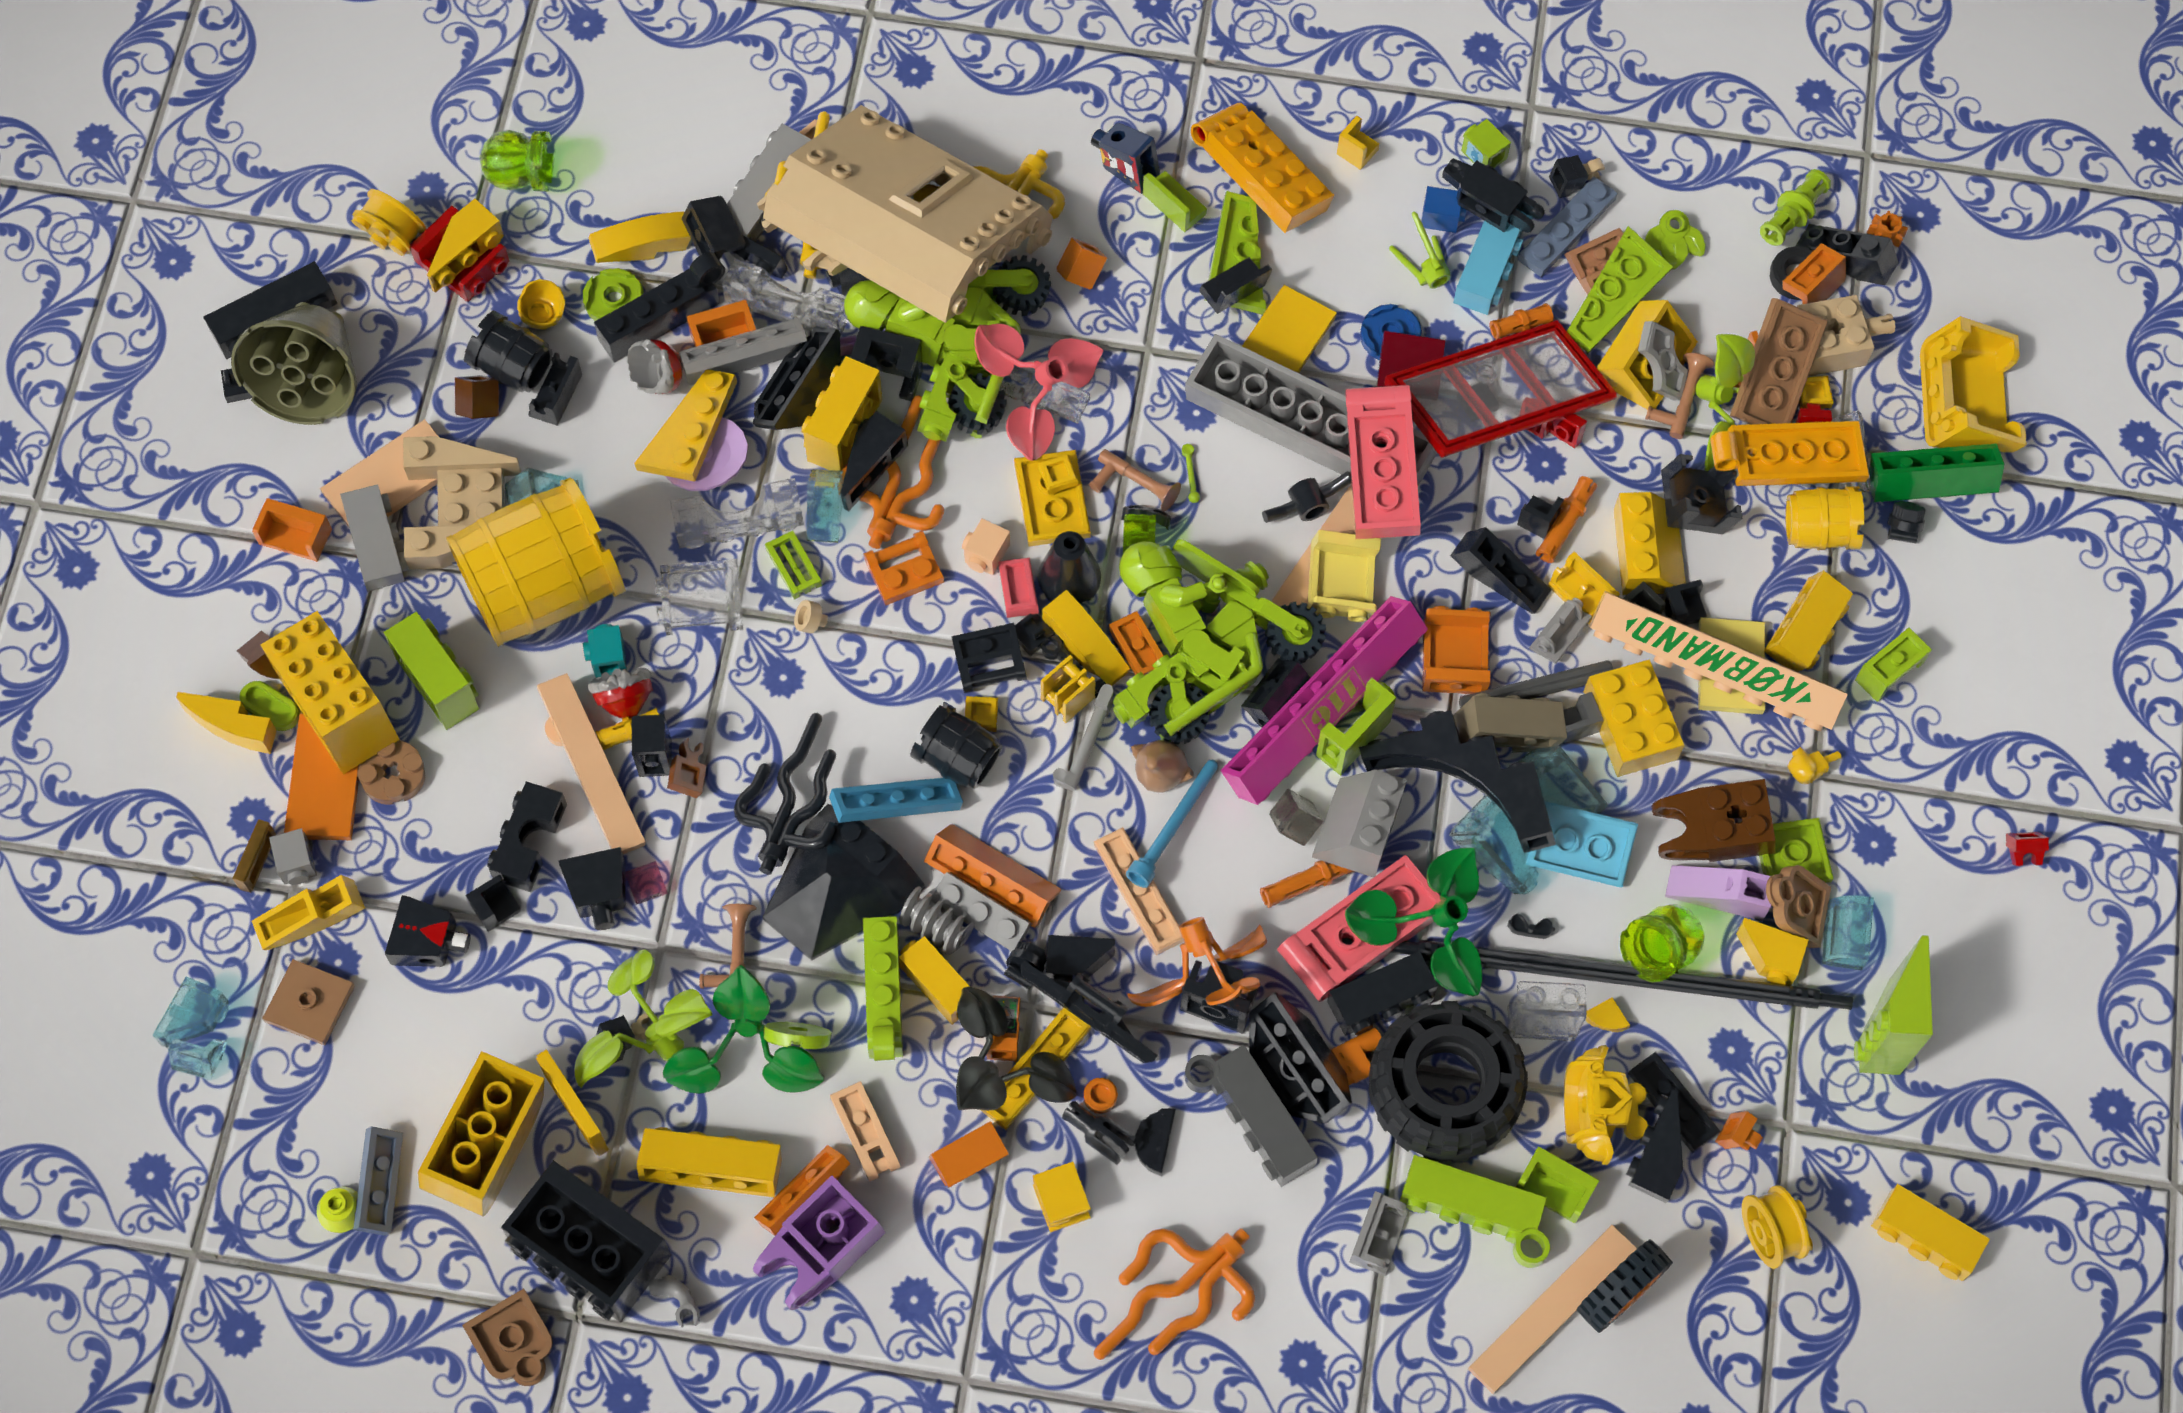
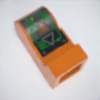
[986,995,1020,1061]

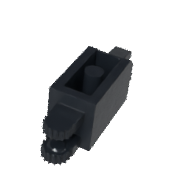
[1442,158,1545,233]

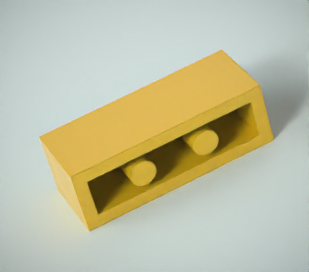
[1764,570,1853,672]
[1871,1184,1990,1281]

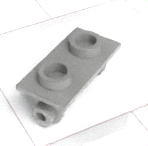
[1529,598,1592,664]

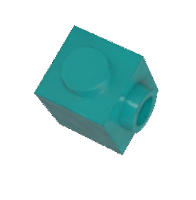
[583,624,627,678]

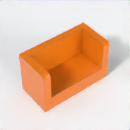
[687,299,756,347]
[252,498,332,562]

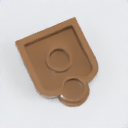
[1766,865,1831,949]
[462,1288,553,1386]

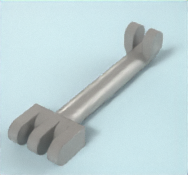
[1053,684,1114,791]

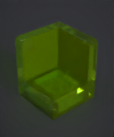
[1123,514,1156,553]

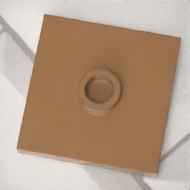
[262,959,355,1046]

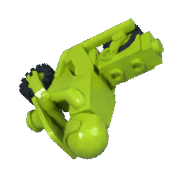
[844,255,1051,442]
[1113,539,1326,745]

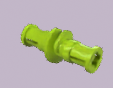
[1760,169,1831,246]

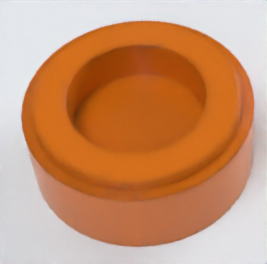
[1084,1078,1118,1114]

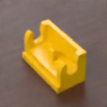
[1547,552,1620,625]

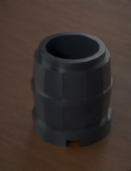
[464,310,553,392]
[910,702,1002,789]

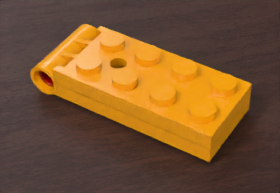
[1191,103,1334,233]

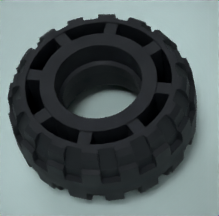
[1369,1001,1528,1162]

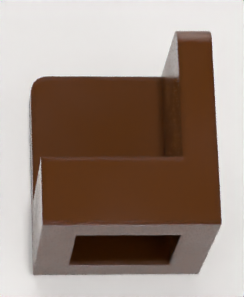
[455,375,499,419]

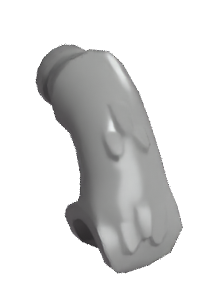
[649,1274,700,1328]

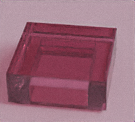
[625,861,668,905]

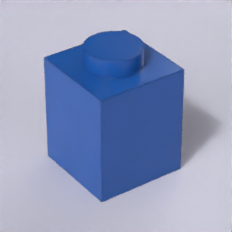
[1421,186,1466,233]

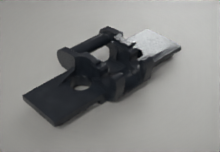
[1020,961,1158,1063]

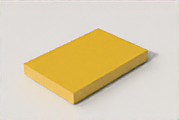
[1242,285,1337,373]
[1014,450,1091,547]
[536,1049,609,1156]

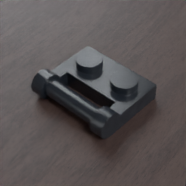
[951,623,1027,693]

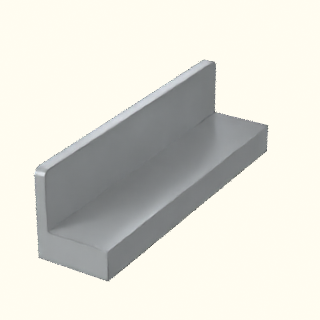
[679,318,807,385]

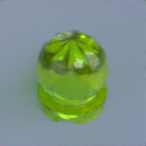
[479,130,554,192]
[1620,904,1705,982]

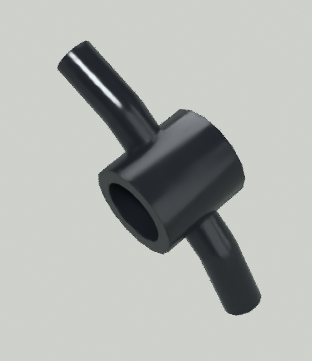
[1262,471,1352,523]

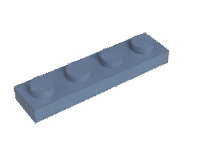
[1518,176,1618,277]

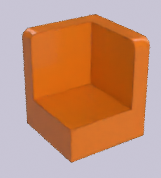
[1056,237,1107,290]

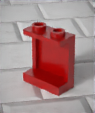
[410,205,510,302]

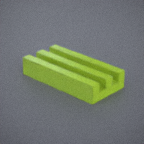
[765,530,822,599]

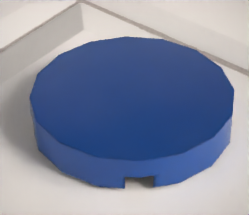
[1360,304,1422,360]

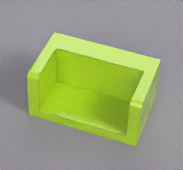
[1855,627,1932,702]
[1516,1146,1599,1224]

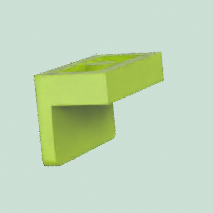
[1143,171,1207,232]

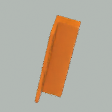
[924,824,1061,928]

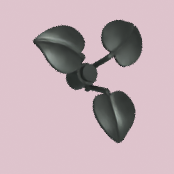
[956,987,1077,1111]

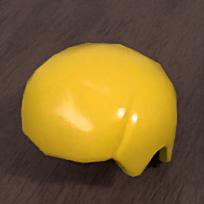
[517,279,565,330]

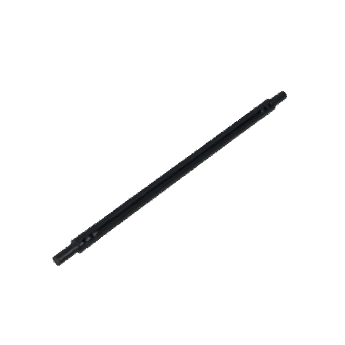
[1390,939,1853,1010]

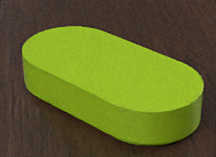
[239,681,300,731]

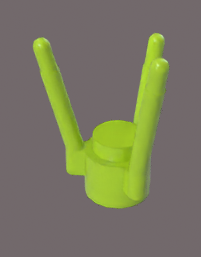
[1389,211,1451,289]

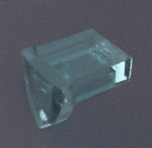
[168,1039,227,1081]

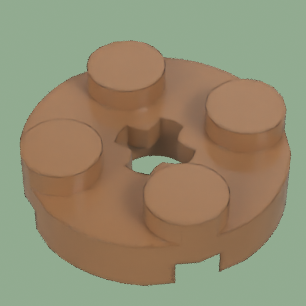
[357,740,425,805]

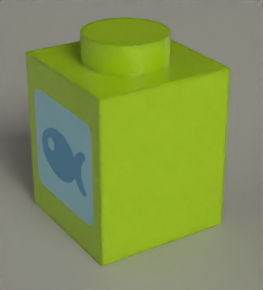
[1461,119,1511,168]

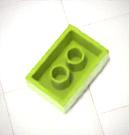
[383,611,479,730]

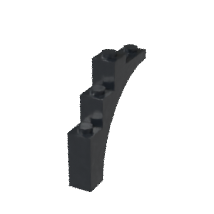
[1359,710,1556,853]

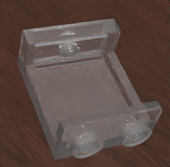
[655,559,743,636]
[1508,981,1587,1041]

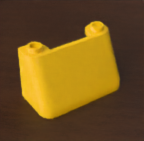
[1920,316,2027,453]

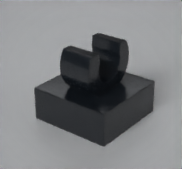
[221,368,252,403]
[1015,613,1055,657]

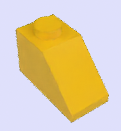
[1736,917,1809,986]

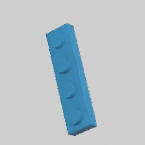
[829,778,963,823]

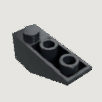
[1796,224,1899,285]
[1626,1089,1683,1203]

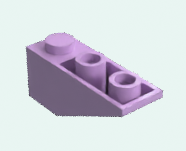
[1665,865,1771,921]

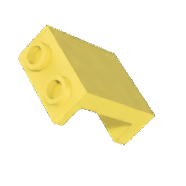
[1307,530,1381,622]

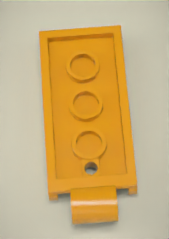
[1710,421,1869,486]

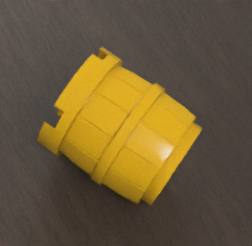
[1785,486,1864,551]

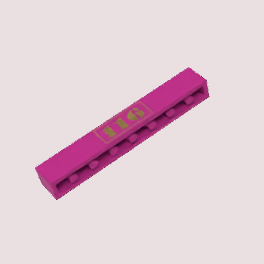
[1220,596,1428,805]

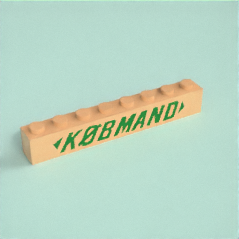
[1589,591,1848,732]

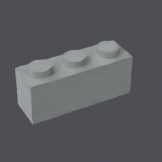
[340,484,408,591]

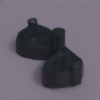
[1507,913,1555,939]

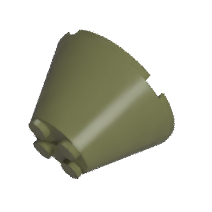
[231,302,357,425]

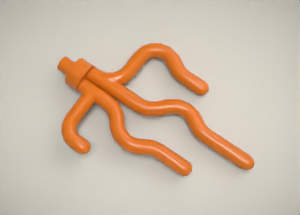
[838,395,945,549]
[1093,1228,1255,1360]

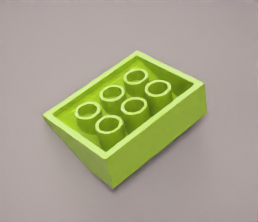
[1854,935,1933,1075]

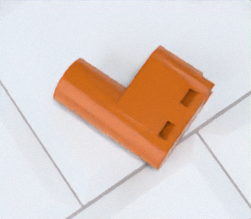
[1330,1028,1381,1085]

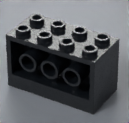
[501,1160,671,1323]

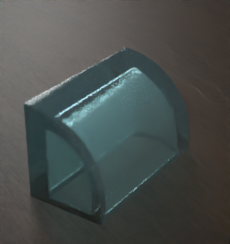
[1822,895,1874,971]

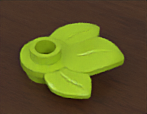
[1645,210,1705,270]

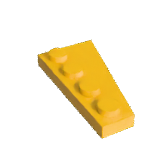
[634,369,737,482]

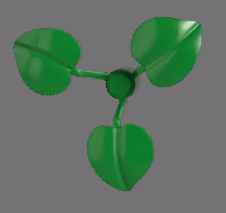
[1345,848,1482,997]
[663,965,825,1094]

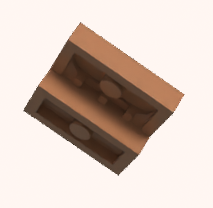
[1564,228,1623,295]

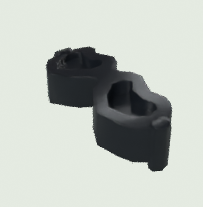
[1121,505,1171,530]

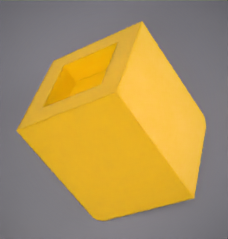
[1337,116,1379,170]

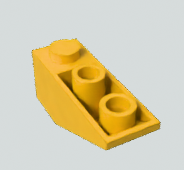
[427,198,504,293]

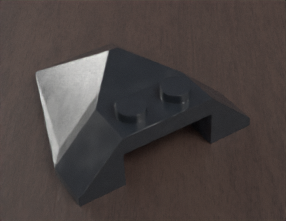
[762,804,925,961]

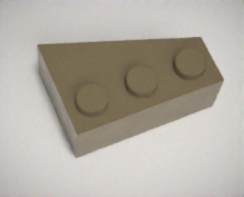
[1453,693,1567,753]

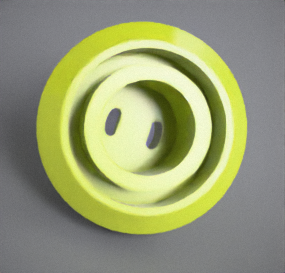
[317,1186,358,1233]

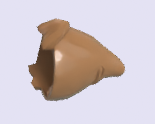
[1131,739,1194,793]

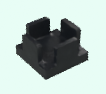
[1180,960,1259,1034]

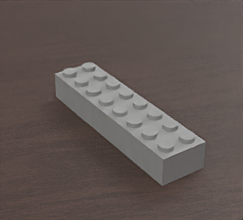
[1185,334,1436,486]

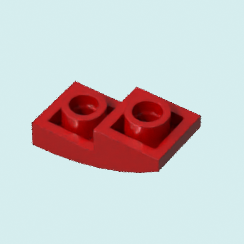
[1519,399,1588,449]

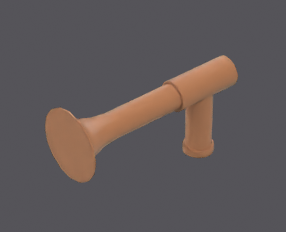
[1645,353,1714,439]
[1089,449,1181,511]
[699,903,757,989]

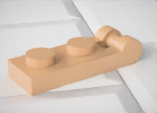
[830,1081,901,1182]

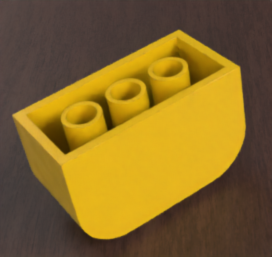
[418,1051,545,1217]

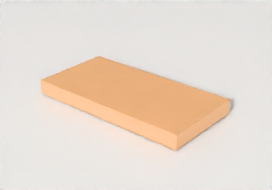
[320,419,439,527]

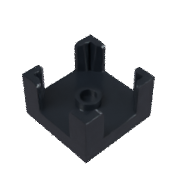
[850,326,923,401]
[1661,454,1743,535]

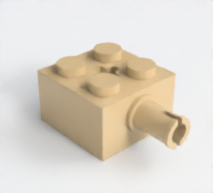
[1797,295,1895,376]

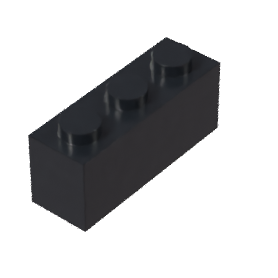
[1327,951,1438,1036]

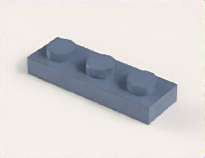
[353,1126,403,1236]

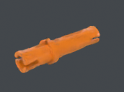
[1536,476,1597,563]
[1260,860,1354,908]

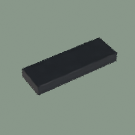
[1628,1051,1721,1154]

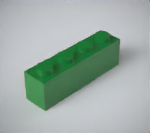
[1867,443,2005,502]

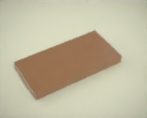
[1730,298,1828,424]

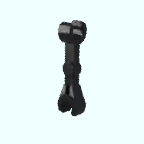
[1041,636,1106,698]

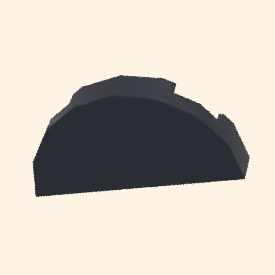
[1135,1108,1176,1176]

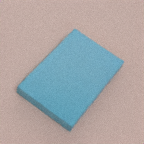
[1525,801,1638,888]

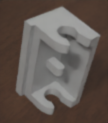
[1349,1191,1408,1276]

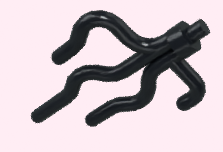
[734,713,836,875]

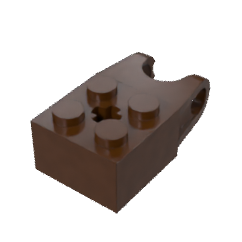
[1651,779,1776,862]

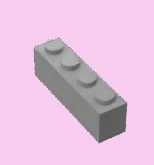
[727,123,812,242]

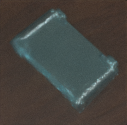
[1449,746,1608,895]

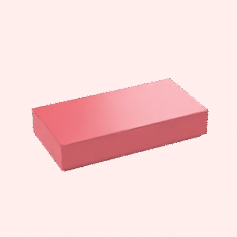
[998,557,1039,618]

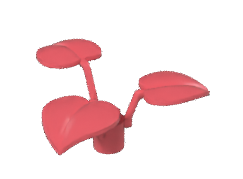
[974,324,1103,461]

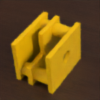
[1041,655,1095,723]
[1033,1161,1091,1233]

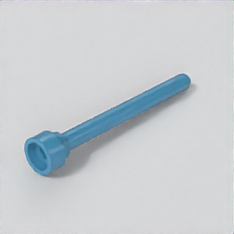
[1126,760,1218,888]

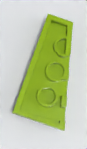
[1204,191,1266,315]
[1567,226,1673,353]

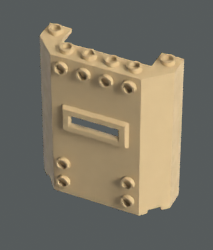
[763,105,1053,323]

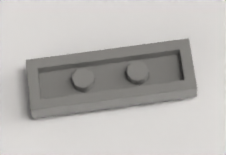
[931,872,1032,951]

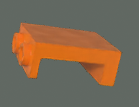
[1422,606,1491,694]

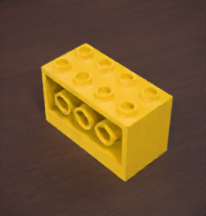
[260,611,400,774]

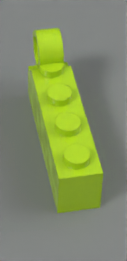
[863,916,903,1061]
[1400,1155,1550,1268]

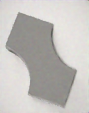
[1638,321,1688,401]

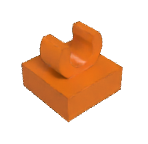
[1715,1111,1763,1150]

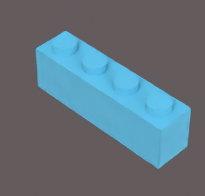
[1453,211,1533,315]

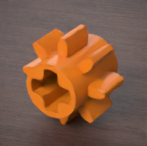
[1867,211,1908,248]

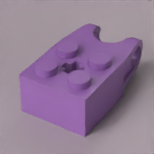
[753,1176,886,1310]

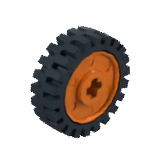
[1576,1239,1673,1333]

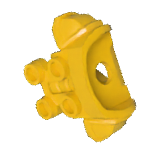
[1564,1045,1648,1165]

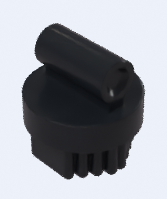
[1887,501,1926,544]
[1003,941,1047,990]

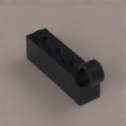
[594,252,726,363]

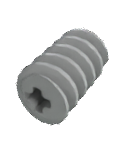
[899,886,974,955]

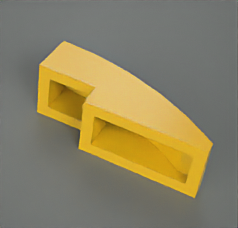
[588,211,691,263]
[1042,590,1130,686]
[176,692,277,754]
[252,875,365,951]

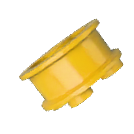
[351,189,426,256]
[1742,1185,1813,1269]

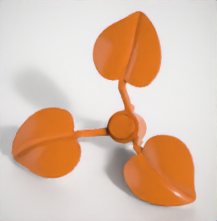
[1127,917,1267,1007]

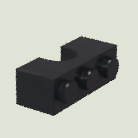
[487,781,567,892]

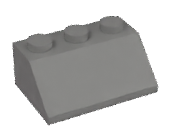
[1312,770,1407,878]

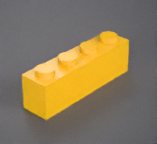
[636,1127,782,1197]

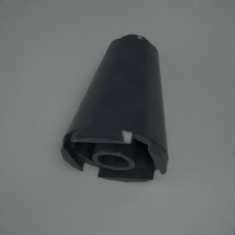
[1038,531,1101,603]

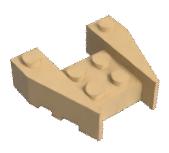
[403,436,522,570]

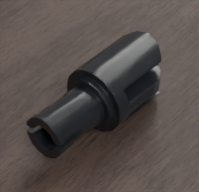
[1062,1101,1138,1165]

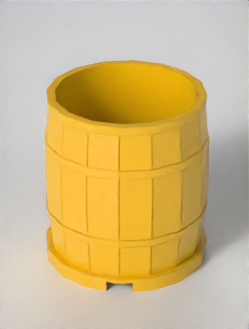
[446,477,626,647]

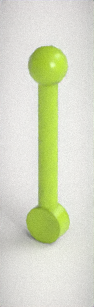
[1181,444,1201,503]

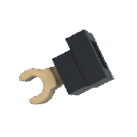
[1549,155,1605,198]
[596,1013,649,1063]

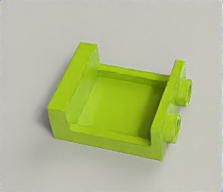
[1316,678,1396,776]

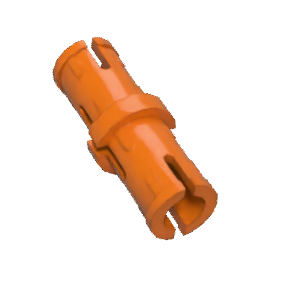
[1489,303,1554,340]

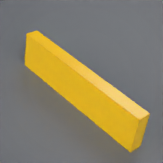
[981,1008,1091,1130]

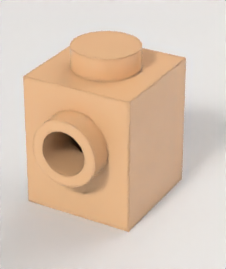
[962,518,1010,575]

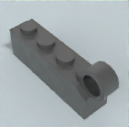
[1184,1045,1318,1187]

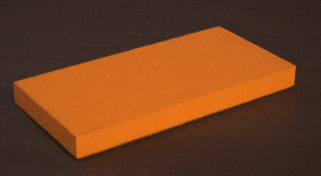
[284,714,359,841]

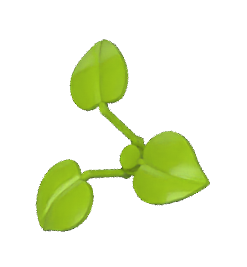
[1696,334,1755,471]
[574,949,713,1088]

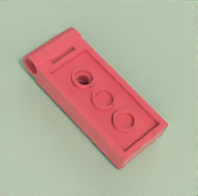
[1346,385,1421,539]
[1277,855,1441,1002]

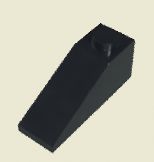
[840,411,908,512]
[1450,527,1552,614]

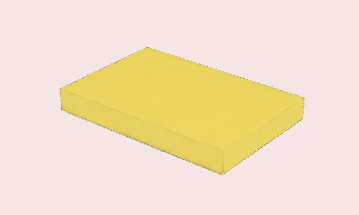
[1698,618,1765,715]

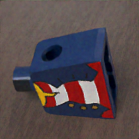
[1091,123,1160,194]

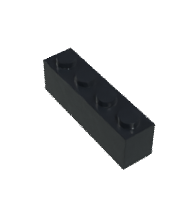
[203,261,337,360]

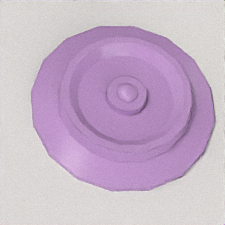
[665,417,748,491]

